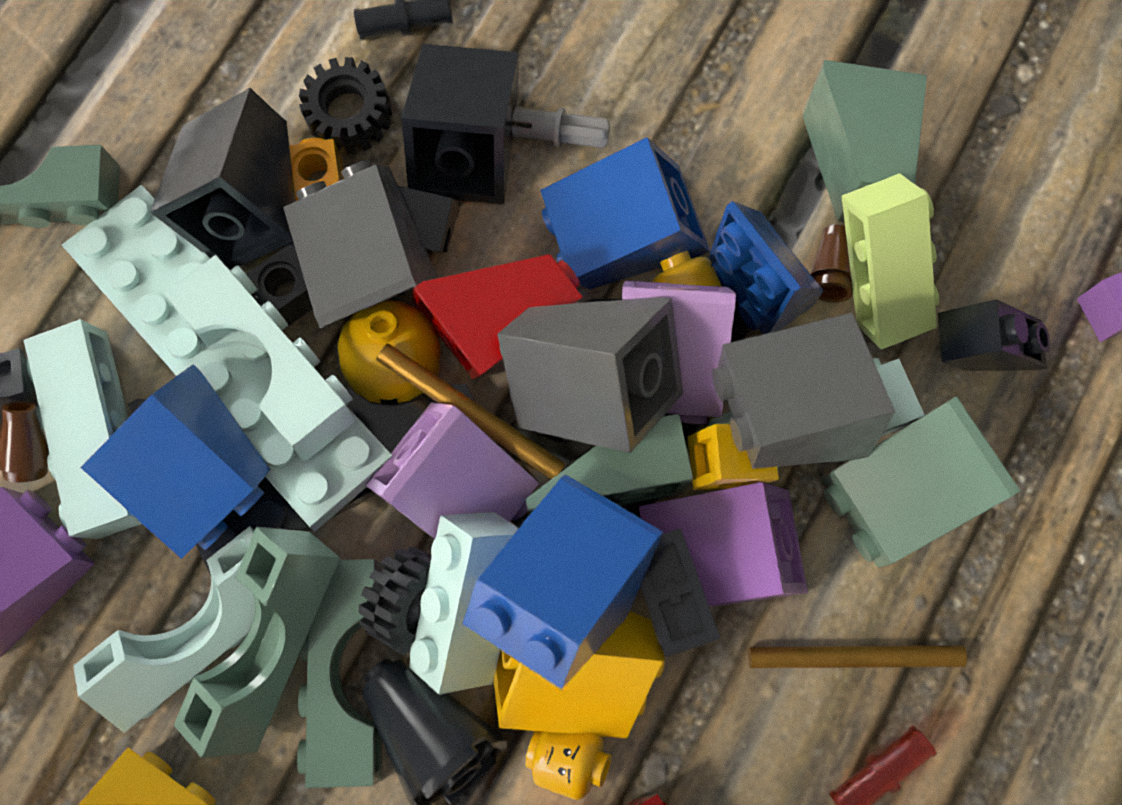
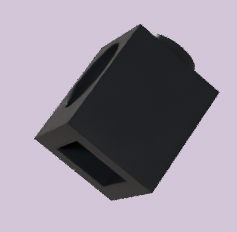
[246,242,313,326]

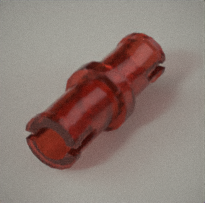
[828,725,937,805]

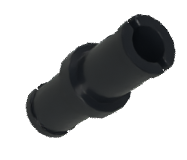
[354,0,453,41]

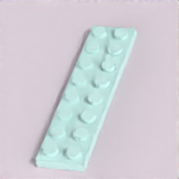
[62,185,393,532]

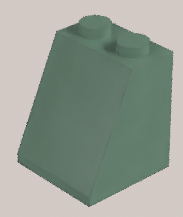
[803,60,927,222]
[822,397,1020,568]

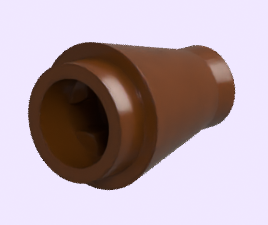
[810,225,853,303]
[0,401,50,483]

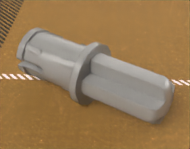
[512,106,610,148]

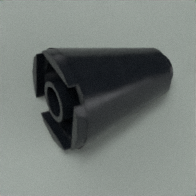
[362,658,507,805]

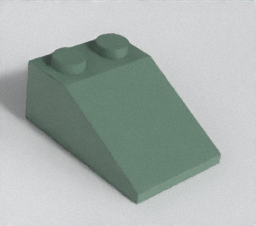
[526,414,693,516]

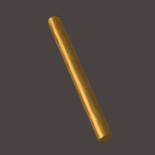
[376,343,566,479]
[748,645,967,668]

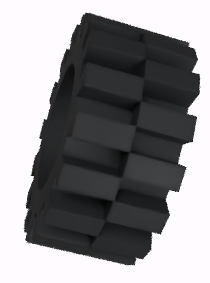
[299,57,392,154]
[358,547,432,655]

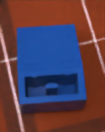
[708,201,824,335]

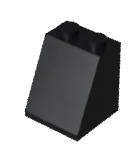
[401,44,519,204]
[150,88,296,271]

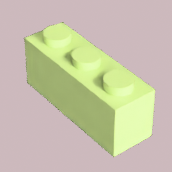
[842,174,939,350]

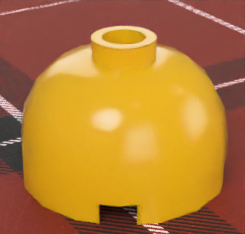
[337,299,441,403]

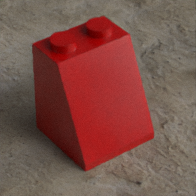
[411,254,582,380]

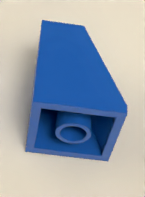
[540,137,710,289]
[80,364,270,559]
[462,474,663,690]

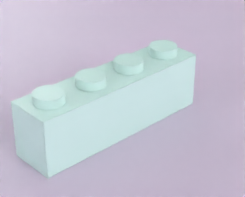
[24,319,142,540]

